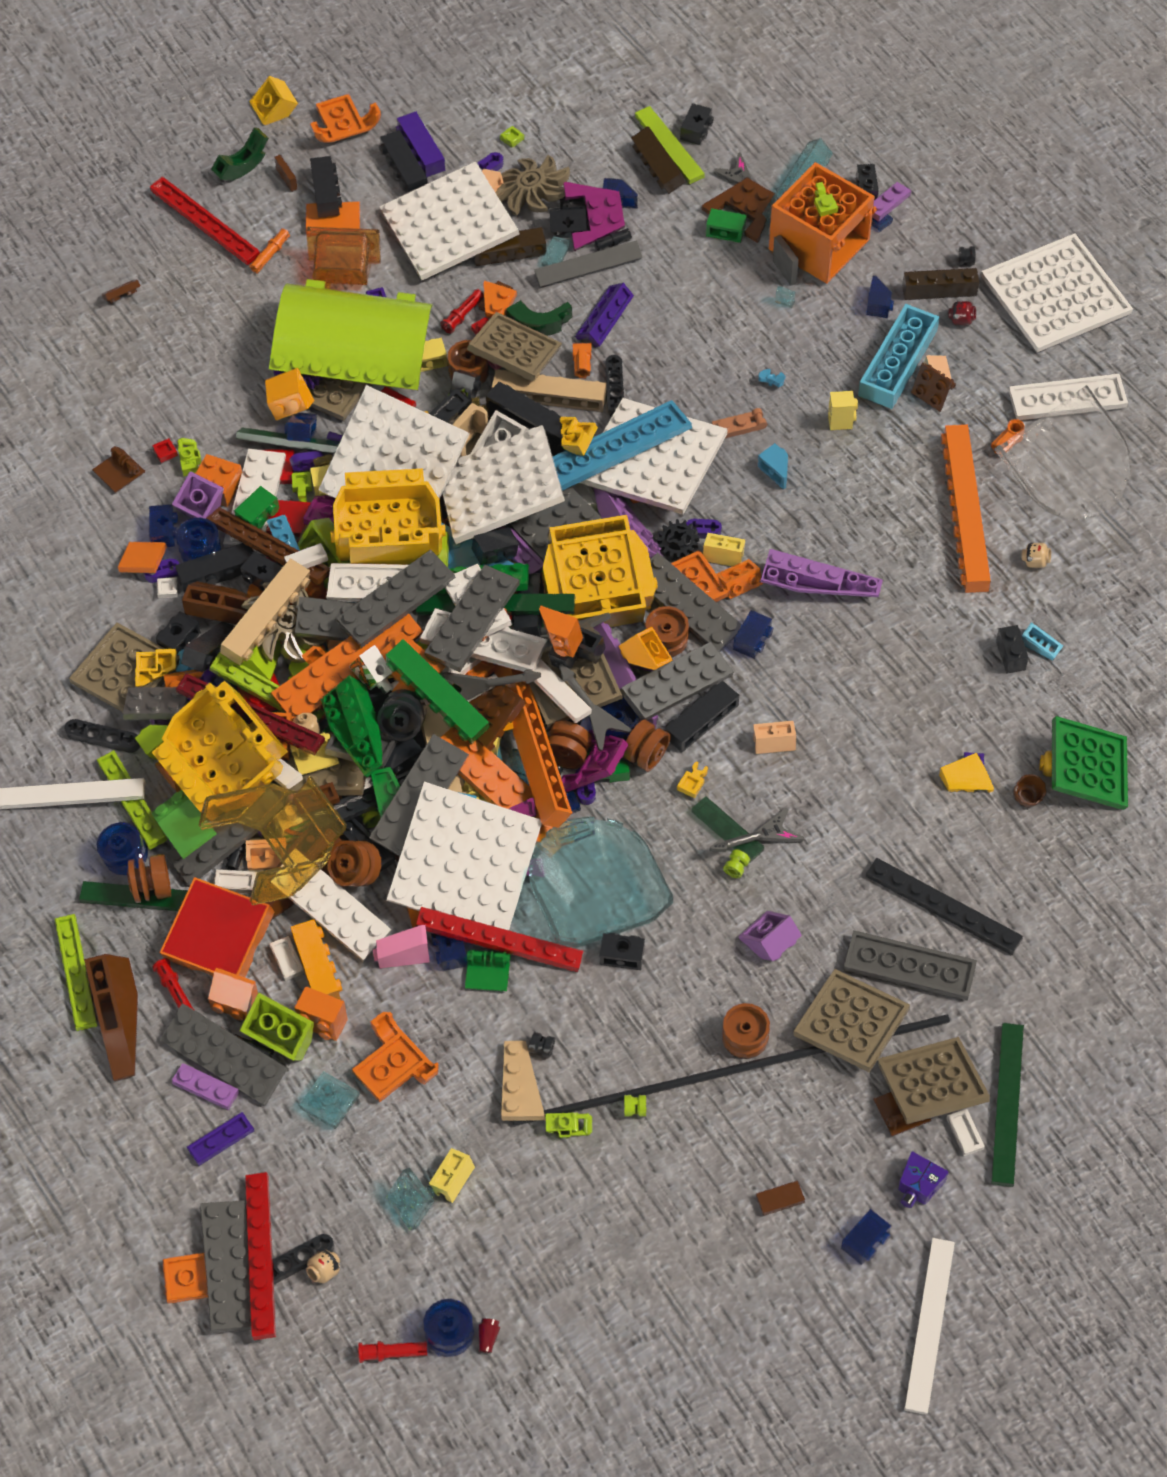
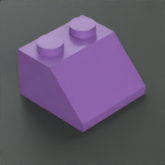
[172,471,224,527]
[738,911,802,962]

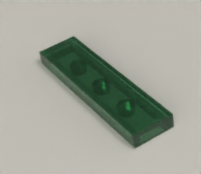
[692,796,765,863]

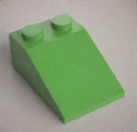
[151,790,217,859]

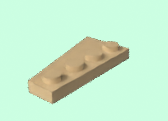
[501,1041,545,1121]

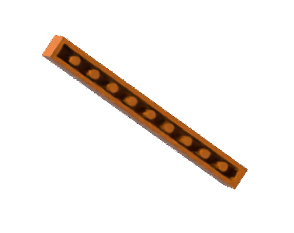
[941,424,991,593]
[494,664,572,828]

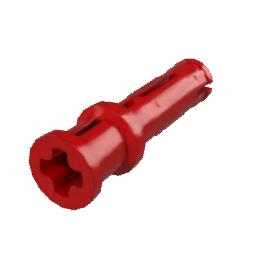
[440,289,484,334]
[152,958,194,1010]
[358,1341,427,1363]

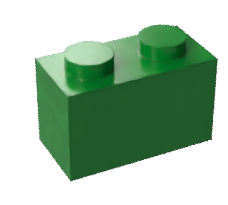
[706,208,746,243]
[234,485,279,529]

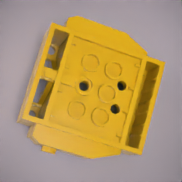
[331,468,446,565]
[542,515,658,627]
[152,681,288,819]

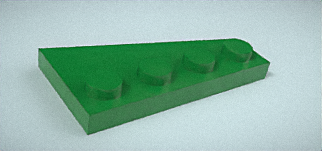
[371,767,400,852]

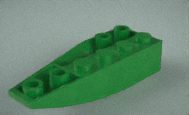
[321,675,382,777]

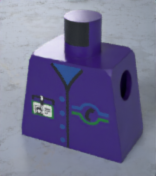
[898,1151,949,1208]

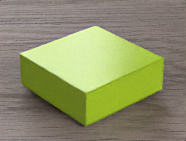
[500,126,525,148]

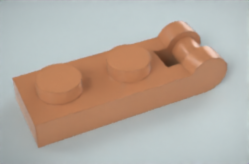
[712,408,768,438]

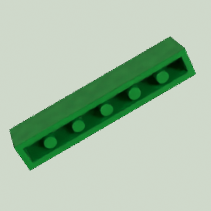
[386,639,489,744]

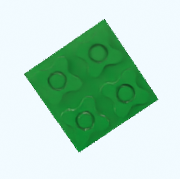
[1052,716,1128,810]

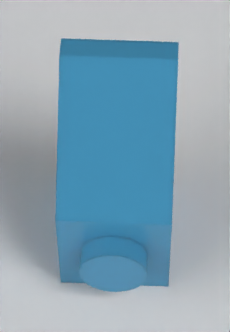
[757,443,788,490]

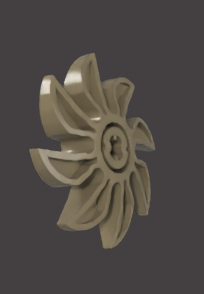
[496,155,570,216]
[241,582,327,663]

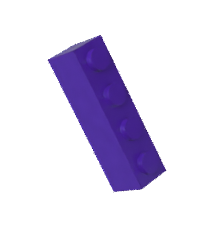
[396,111,446,177]

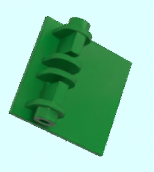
[465,950,511,992]

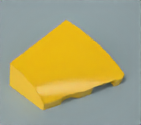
[560,417,598,456]
[135,649,177,687]
[939,753,994,793]

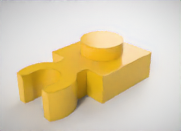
[677,761,708,798]

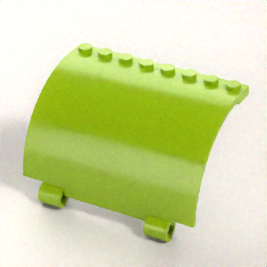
[269,279,433,391]

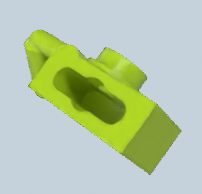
[177,437,202,477]
[545,1113,592,1138]

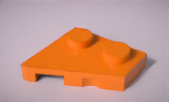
[483,280,517,318]

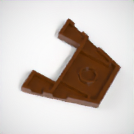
[702,177,776,243]
[469,685,526,751]

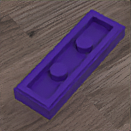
[187,1112,254,1166]

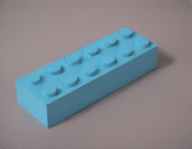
[858,304,939,409]

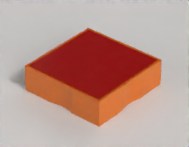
[160,877,274,977]

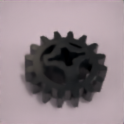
[657,519,700,560]

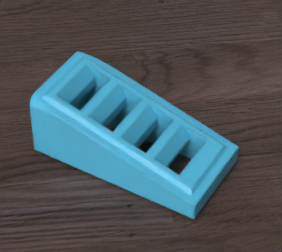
[1021,622,1063,661]

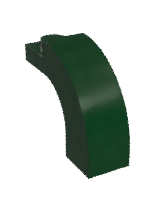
[211,128,269,180]
[506,300,572,336]

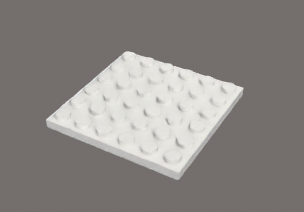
[380,161,519,280]
[981,234,1133,352]
[318,385,470,499]
[579,398,727,514]
[443,425,565,544]
[386,782,542,930]

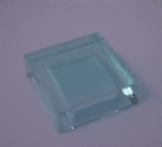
[775,286,795,308]

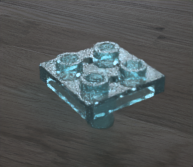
[299,1071,360,1129]
[385,1168,435,1231]

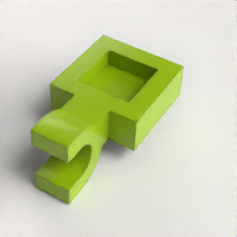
[814,182,838,217]
[292,472,312,502]

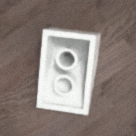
[470,410,529,454]

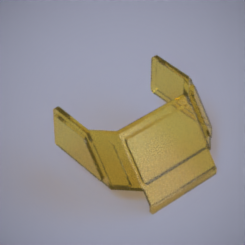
[199,776,347,905]

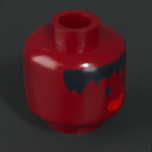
[948,301,976,326]

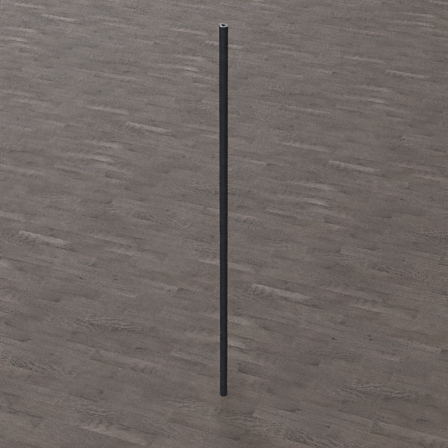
[513,1014,950,1126]

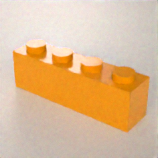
[291,919,343,1000]

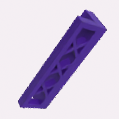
[575,282,634,347]

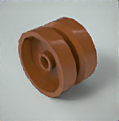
[448,340,489,383]
[645,606,689,657]
[623,719,670,772]
[547,721,593,769]
[327,840,381,887]
[722,1003,770,1059]

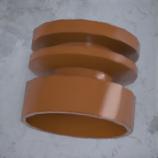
[127,854,171,903]

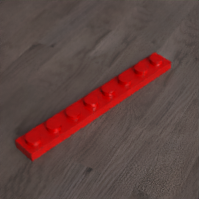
[150,177,260,266]
[415,907,583,973]
[245,1172,276,1340]

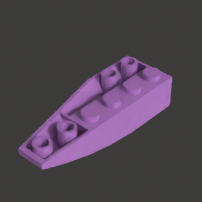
[593,487,663,559]
[760,549,883,597]
[593,622,658,729]

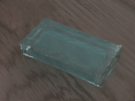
[541,236,571,267]

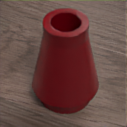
[478,1318,501,1353]

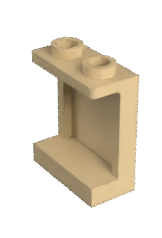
[453,403,488,459]

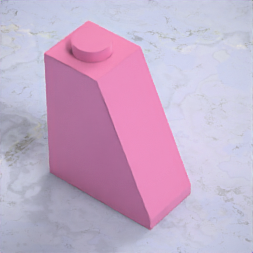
[373,925,430,969]

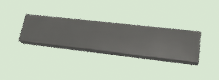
[534,240,642,288]

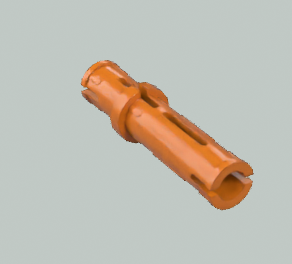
[249,228,290,273]

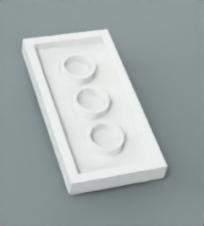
[327,563,409,602]
[445,564,512,637]

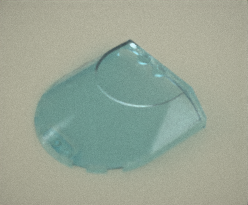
[529,816,673,948]

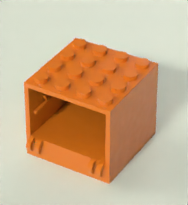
[769,162,877,284]

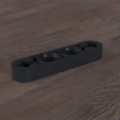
[605,355,624,417]
[64,719,140,753]
[273,1234,334,1285]

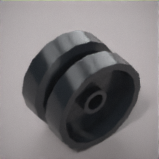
[377,689,427,741]

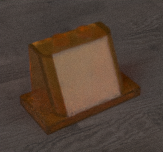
[306,227,381,285]

